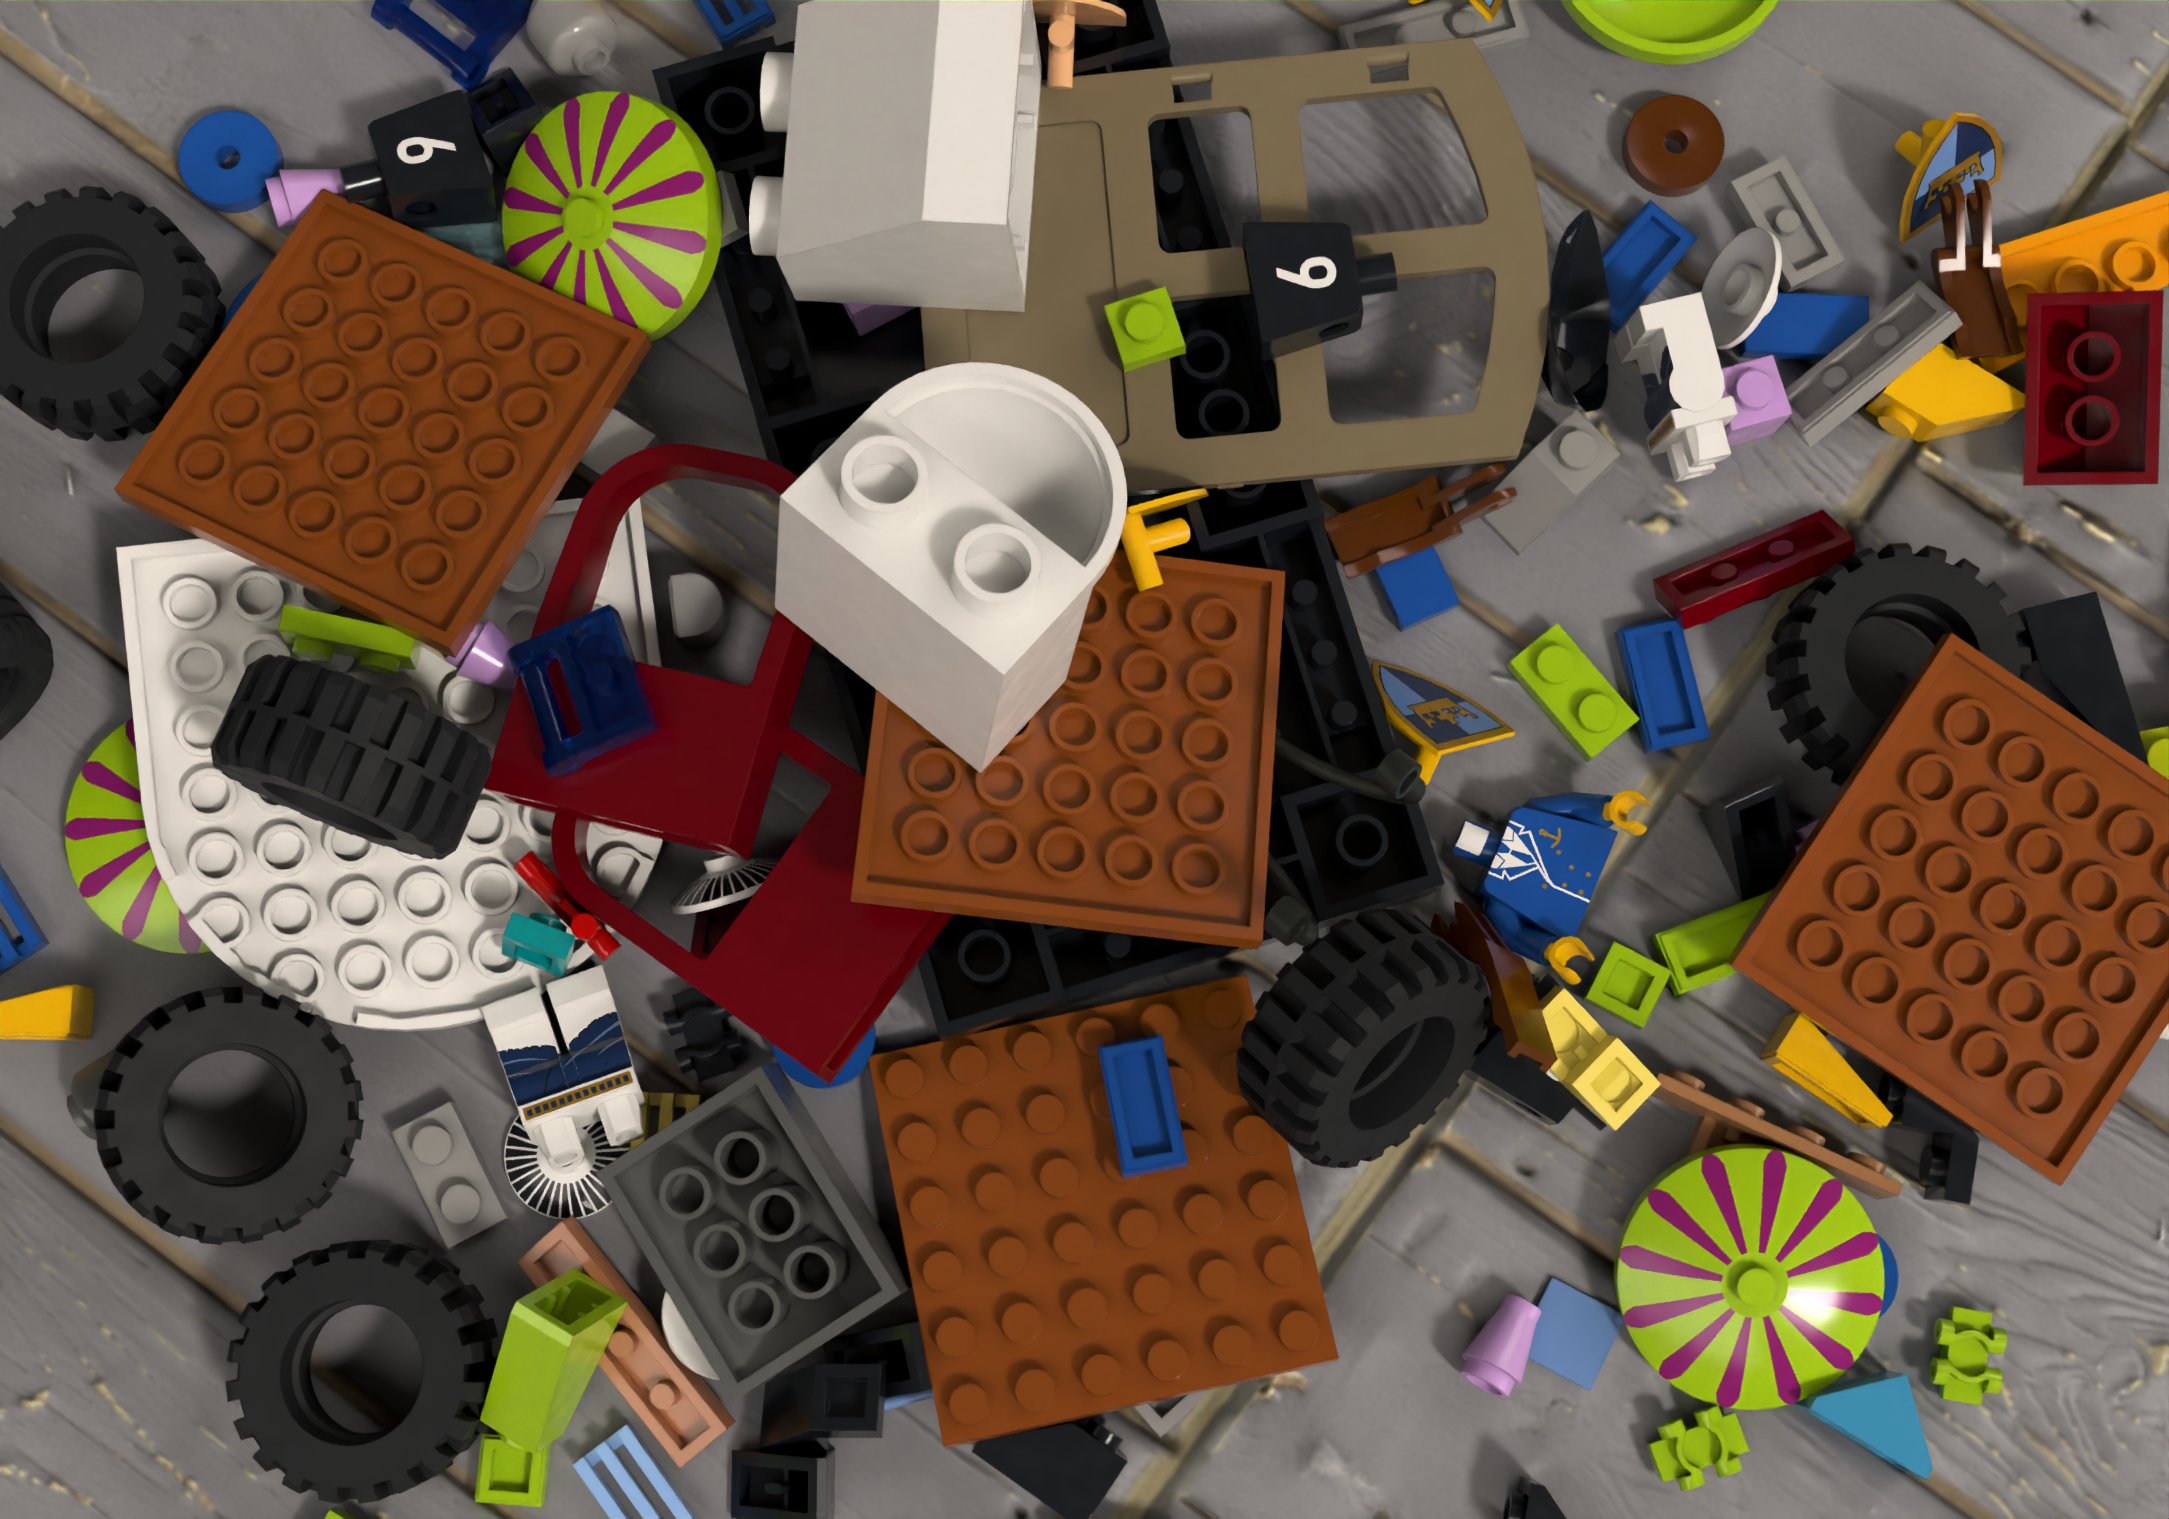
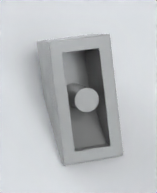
[1480,410,1621,556]

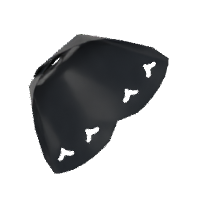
[1541,210,1610,412]

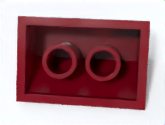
[2023,290,2164,486]

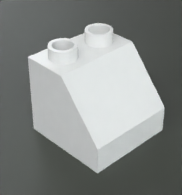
[749,0,1042,312]

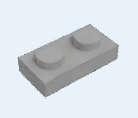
[1725,155,1845,293]
[391,1101,512,1249]

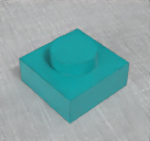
[501,912,576,978]

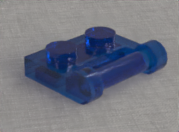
[371,0,533,91]
[507,604,660,777]

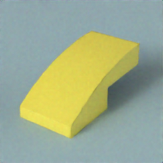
[1539,985,1661,1131]

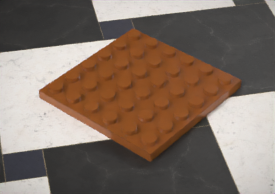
[114,188,652,658]
[850,550,1285,950]
[1725,633,2169,1186]
[868,974,1339,1449]

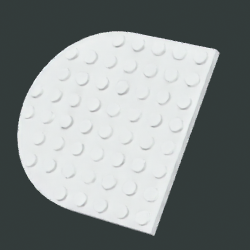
[116,497,664,1032]

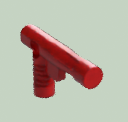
[513,851,622,962]

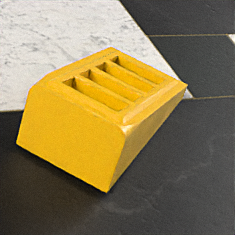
[0,984,95,1041]
[1759,1012,1893,1130]

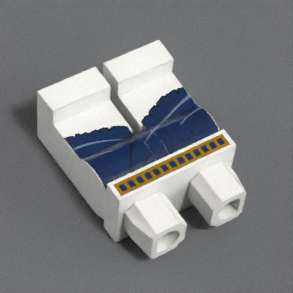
[1614,292,1738,482]
[480,965,646,1169]

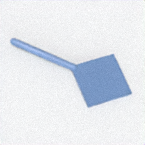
[1528,1277,1625,1391]

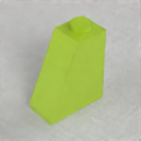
[480,1267,628,1455]

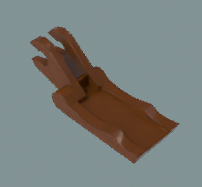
[1931,179,2025,360]
[1322,463,1517,579]
[1431,901,1558,1073]

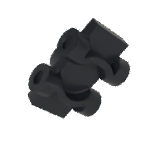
[663,988,745,1082]

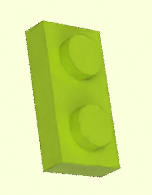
[278,604,422,675]
[1505,623,1640,762]

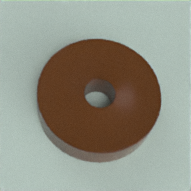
[1622,95,1725,197]

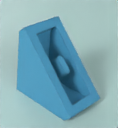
[1793,1370,1933,1480]

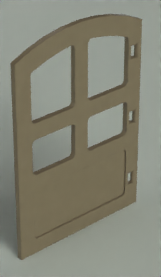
[920,37,1550,496]

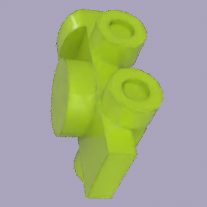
[1928,1306,2007,1406]
[1646,1405,1750,1491]

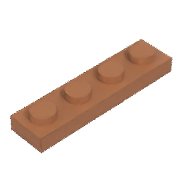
[517,1215,736,1468]

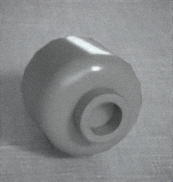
[526,0,618,78]

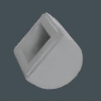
[668,573,729,650]

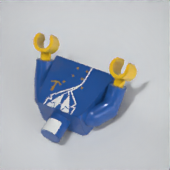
[1451,790,1652,985]

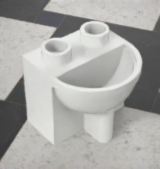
[775,362,1127,773]

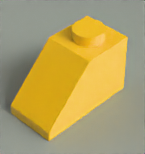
[1865,343,2025,442]

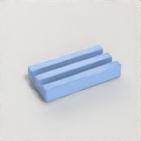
[572,1423,698,1519]

